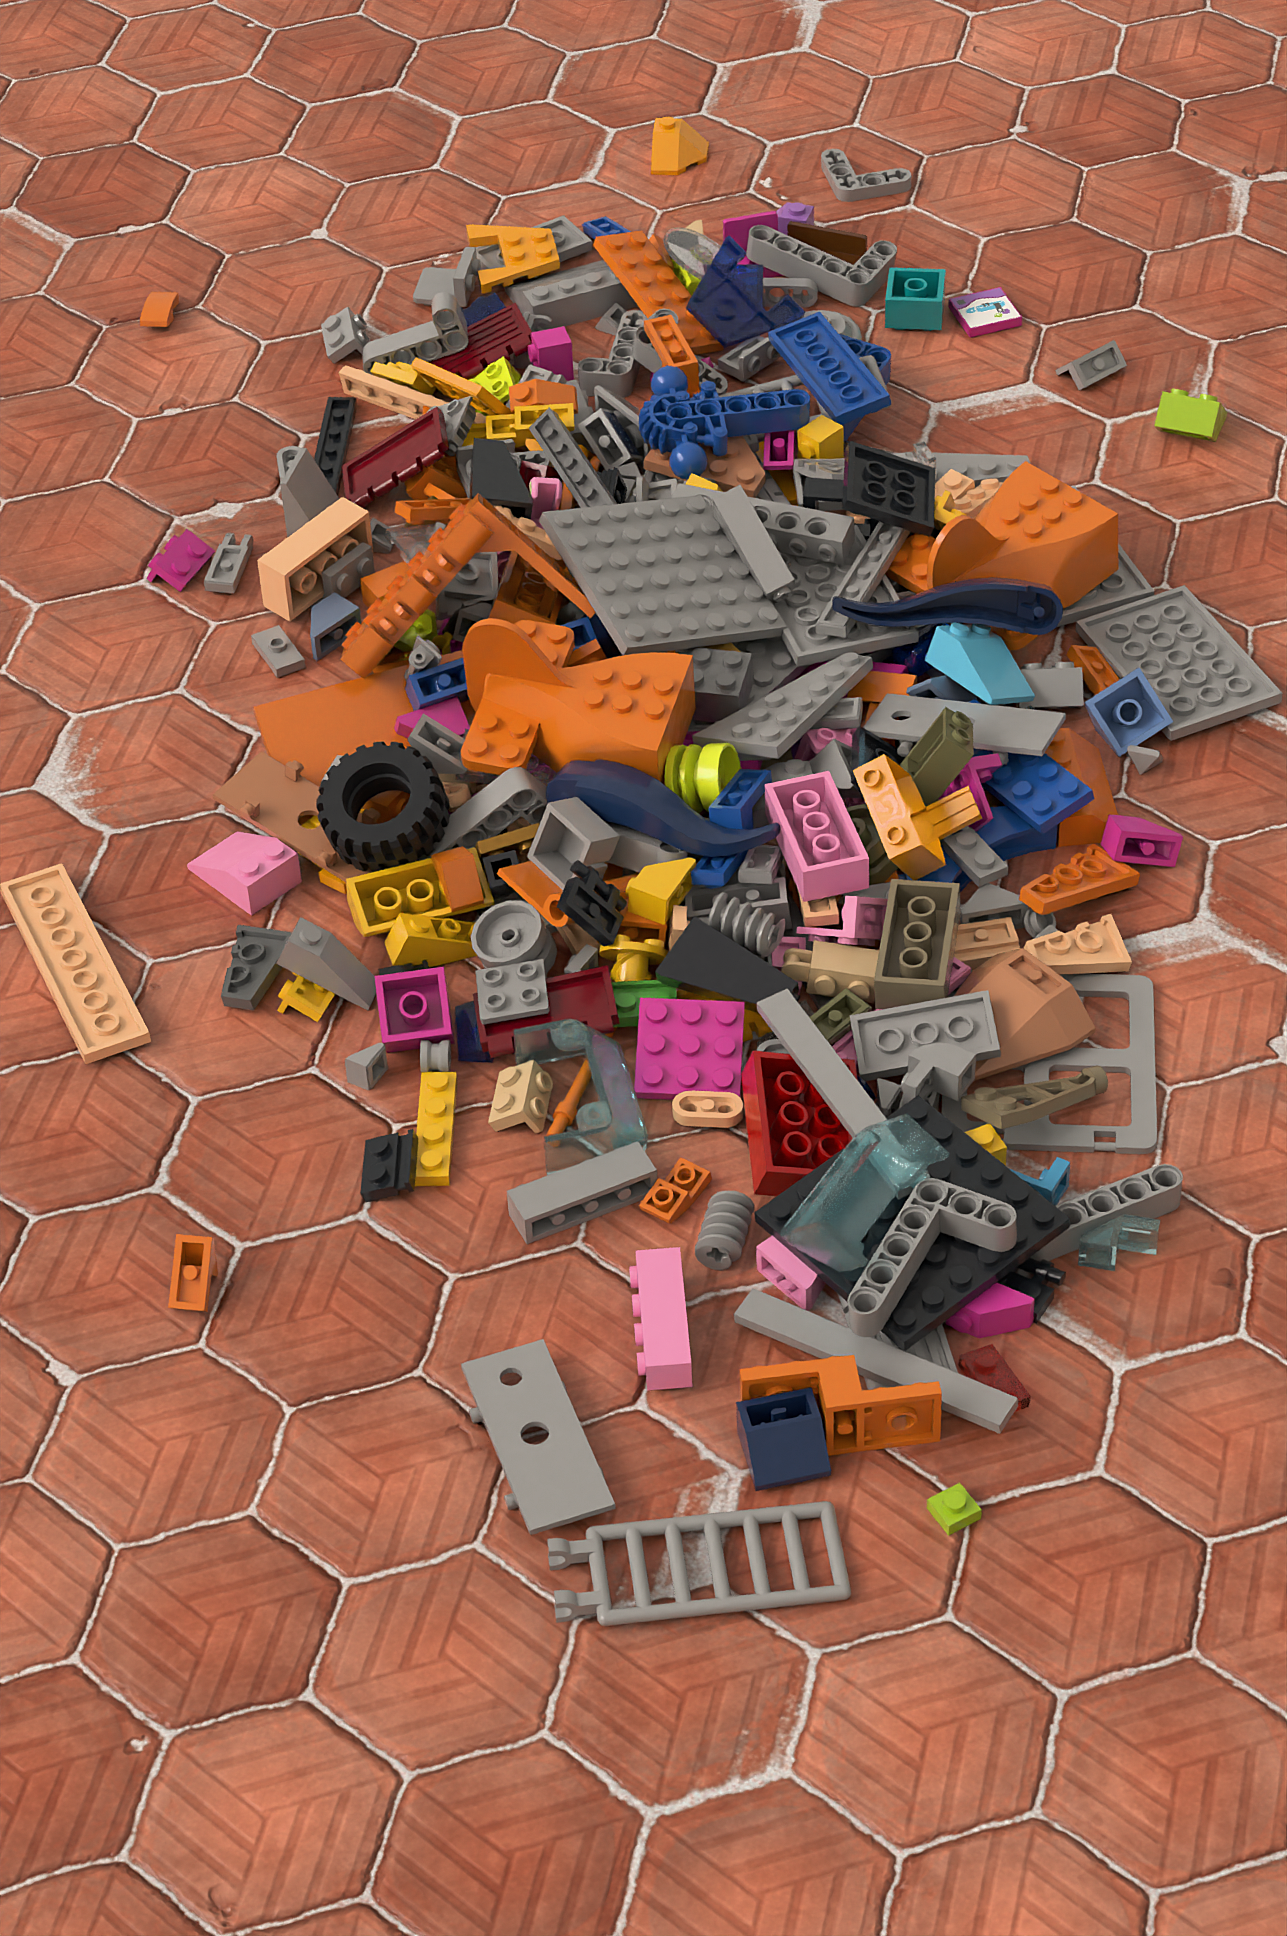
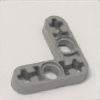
[821,149,912,202]

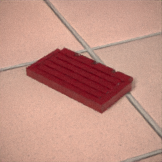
[428,303,532,395]
[342,407,449,508]
[473,965,620,1058]

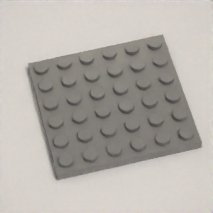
[539,495,787,656]

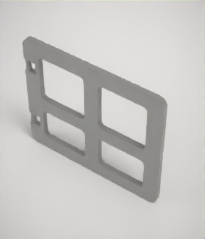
[942,970,1157,1154]

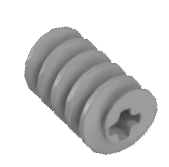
[709,892,785,957]
[695,1190,755,1271]

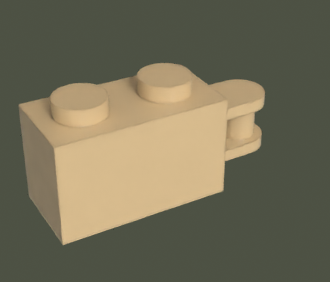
[781,940,879,1003]

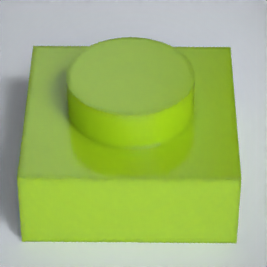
[927,1483,982,1536]

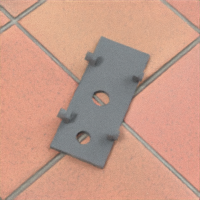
[863,693,1066,767]
[461,1339,616,1535]

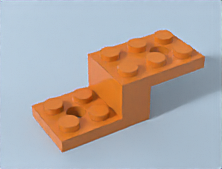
[739,1355,942,1456]

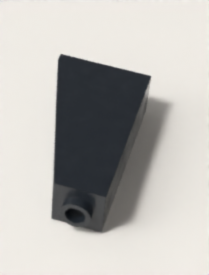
[469,438,533,520]
[655,916,800,1013]

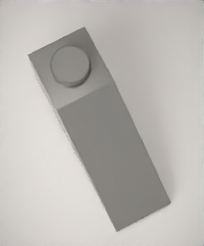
[276,917,376,1010]

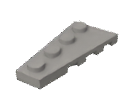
[906,452,1030,488]

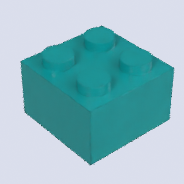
[885,267,946,331]

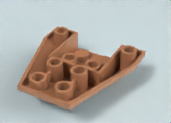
[954,948,1096,1081]

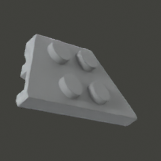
[434,522,498,621]

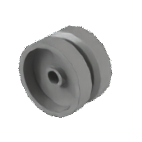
[471,900,557,973]

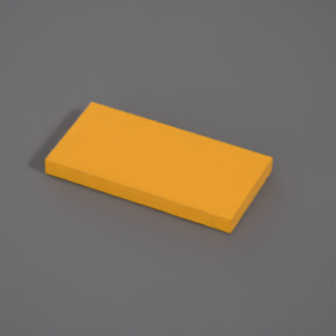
[411,357,512,415]

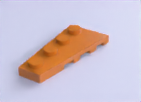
[1019,843,1140,915]

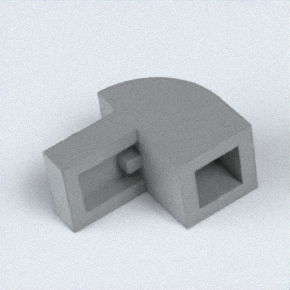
[900,1043,976,1106]

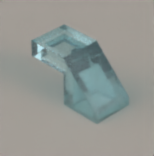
[1078,1214,1160,1271]

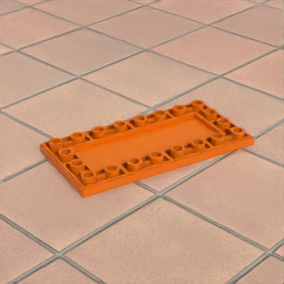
[253,650,476,826]

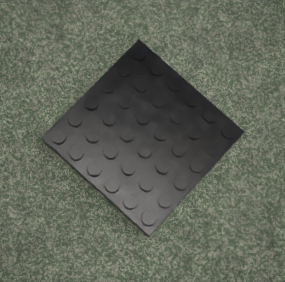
[754,1095,1070,1352]

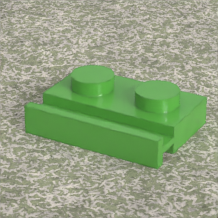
[612,980,677,1027]

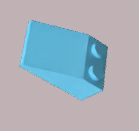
[925,623,1035,705]

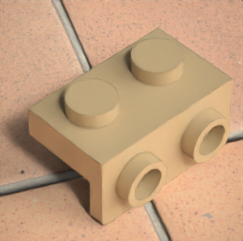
[488,1059,553,1133]

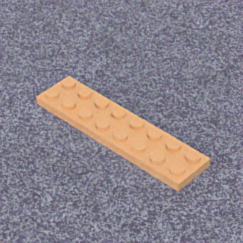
[0,863,151,1064]

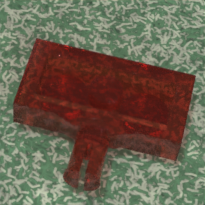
[958,1344,1031,1411]

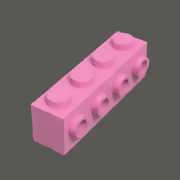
[629,1247,692,1390]

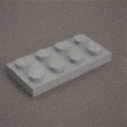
[476,215,592,286]
[849,990,1001,1082]

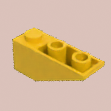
[384,913,477,968]

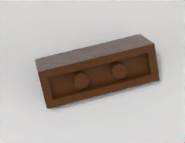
[787,221,867,265]

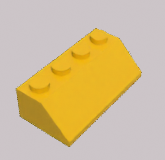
[346,847,494,937]

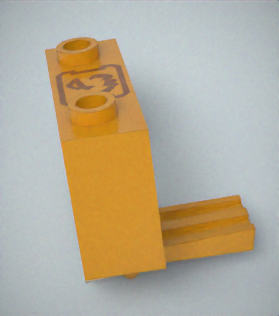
[853,754,982,880]

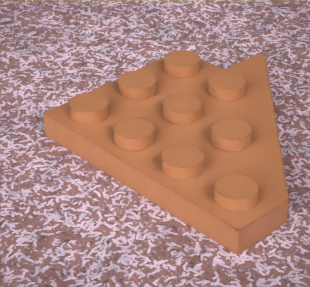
[644,436,766,498]

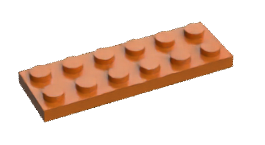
[593,230,726,355]

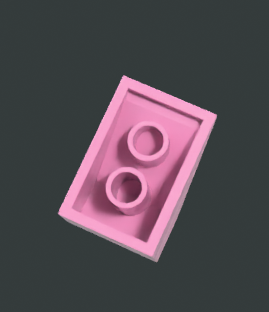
[187,831,302,916]

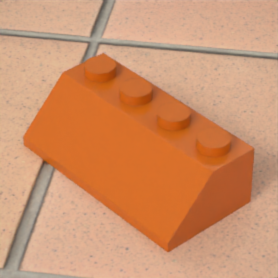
[1045,728,1118,847]

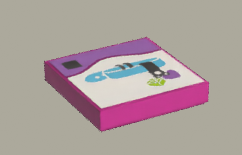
[948,287,1022,338]

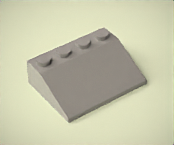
[505,260,638,329]

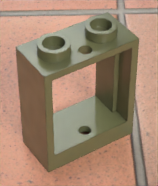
[900,707,974,807]

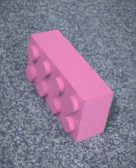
[765,771,869,902]

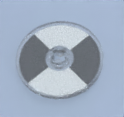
[663,227,739,286]

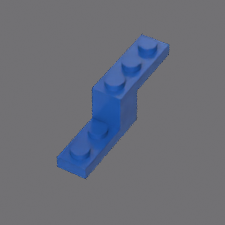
[691,769,772,889]

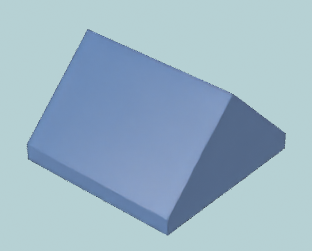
[1084,667,1173,757]

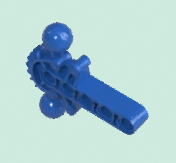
[639,365,810,480]

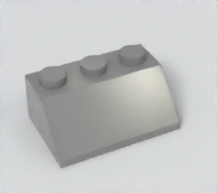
[594,385,651,472]

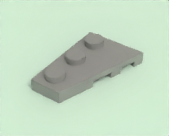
[794,459,845,480]

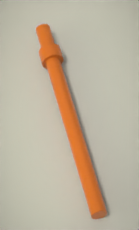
[546,1027,617,1144]

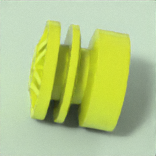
[665,743,741,814]

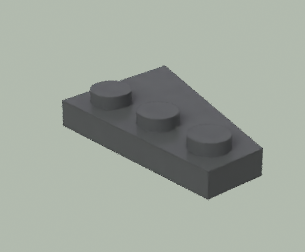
[221,925,292,1010]

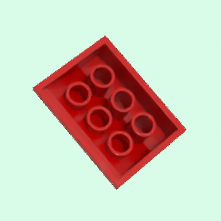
[741,1051,858,1196]

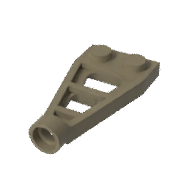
[961,1065,1108,1129]

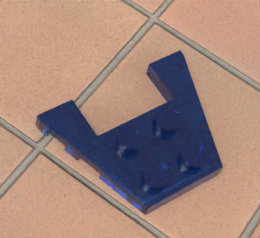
[686,235,805,348]

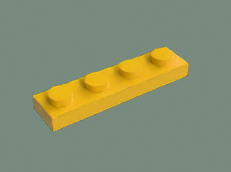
[415,1072,457,1186]

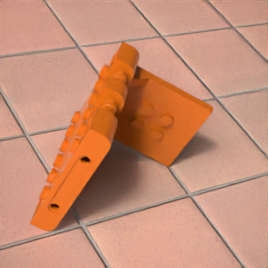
[340,493,596,679]

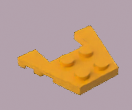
[466,224,560,294]

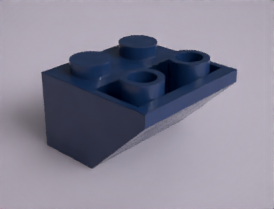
[736,1387,831,1491]

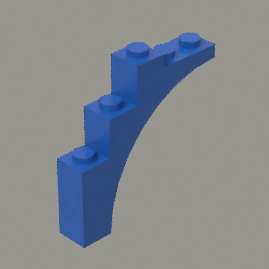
[898,806,1057,892]

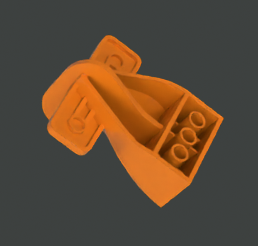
[885,461,1119,650]
[461,618,696,785]

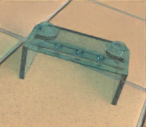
[514,1019,648,1175]
[780,1114,950,1272]

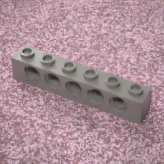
[671,483,855,565]

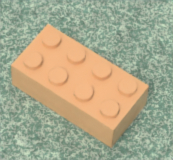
[257,497,374,621]

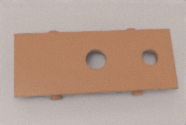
[213,751,381,882]

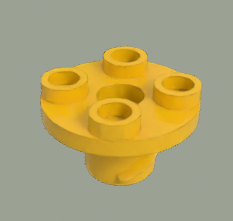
[599,935,668,982]

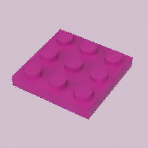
[634,998,745,1100]

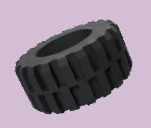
[316,741,450,872]

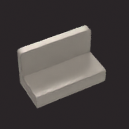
[1055,340,1127,390]

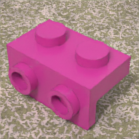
[146,529,215,592]

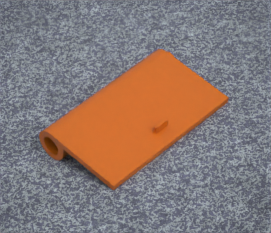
[497,861,639,927]

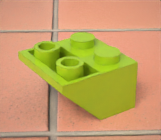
[1154,389,1227,442]

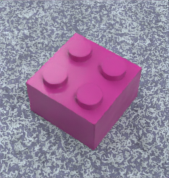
[374,967,455,1053]

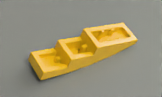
[462,403,575,448]

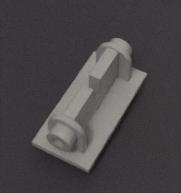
[404,635,442,682]

